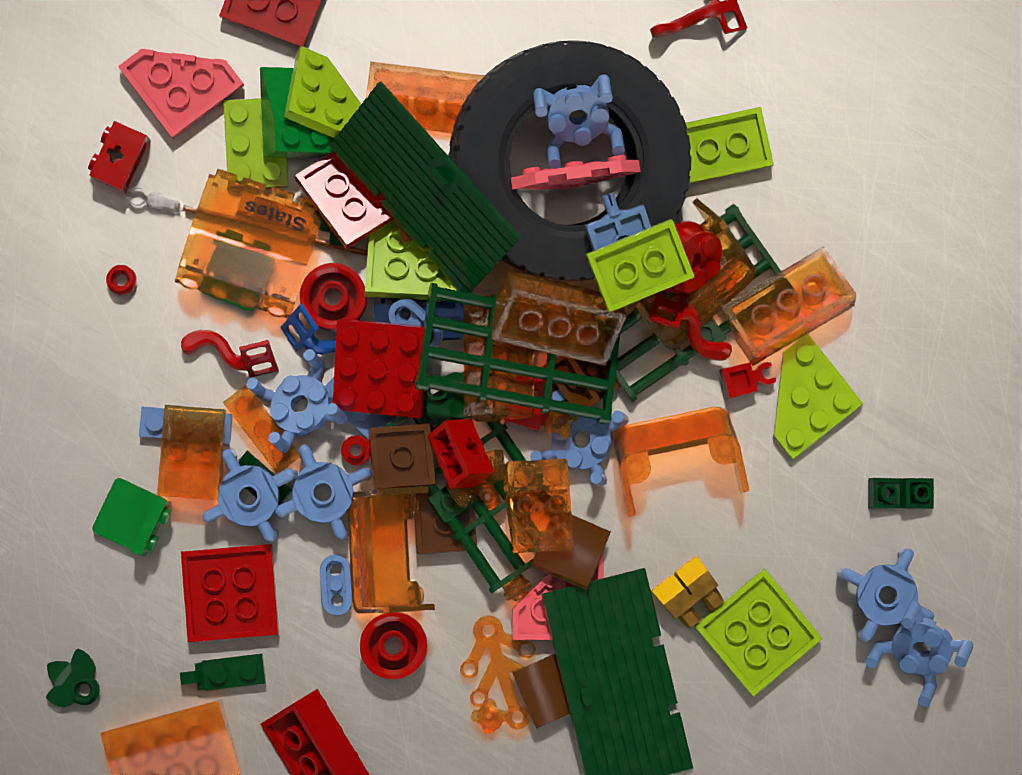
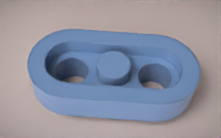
[389,299,443,347]
[320,555,353,615]

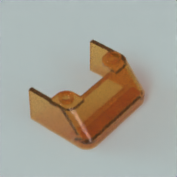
[626,198,755,349]
[612,406,750,517]
[348,487,435,614]

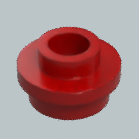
[106,265,137,295]
[341,435,370,466]

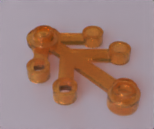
[460,615,536,730]

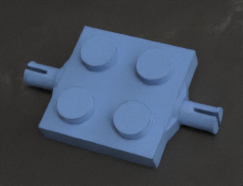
[584,192,651,251]

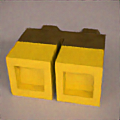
[651,555,724,629]

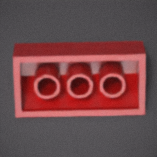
[260,689,369,775]

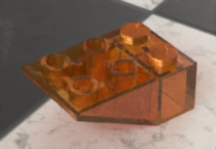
[157,405,226,501]
[502,459,574,553]

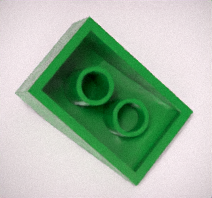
[260,67,333,158]

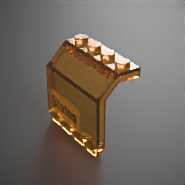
[175,169,323,319]

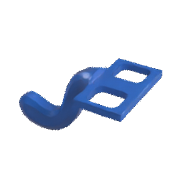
[280,304,336,355]

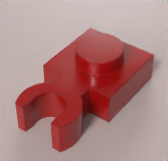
[719,362,776,400]

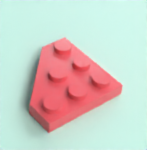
[118,49,245,139]
[511,155,641,190]
[512,550,604,640]

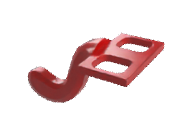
[650,0,748,38]
[649,287,732,361]
[181,329,279,378]

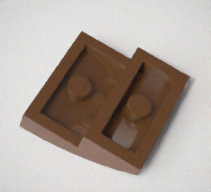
[543,336,620,407]
[531,508,611,590]
[512,653,570,729]

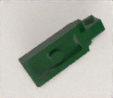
[180,653,266,691]

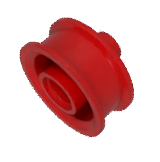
[673,221,722,293]
[299,263,367,331]
[360,612,427,679]

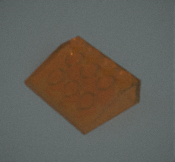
[100,699,242,775]

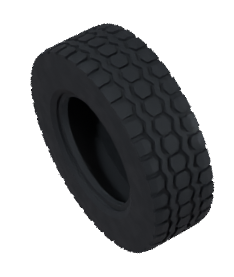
[448,40,692,281]

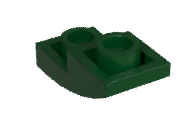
[868,478,934,509]

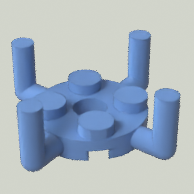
[533,74,625,169]
[246,349,347,453]
[530,390,629,486]
[275,445,372,541]
[202,449,298,542]
[837,548,934,642]
[866,601,973,707]

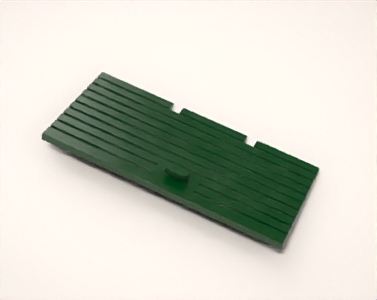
[329,81,521,293]
[541,568,694,775]

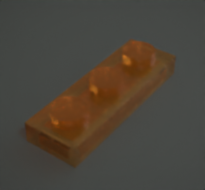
[222,385,301,474]

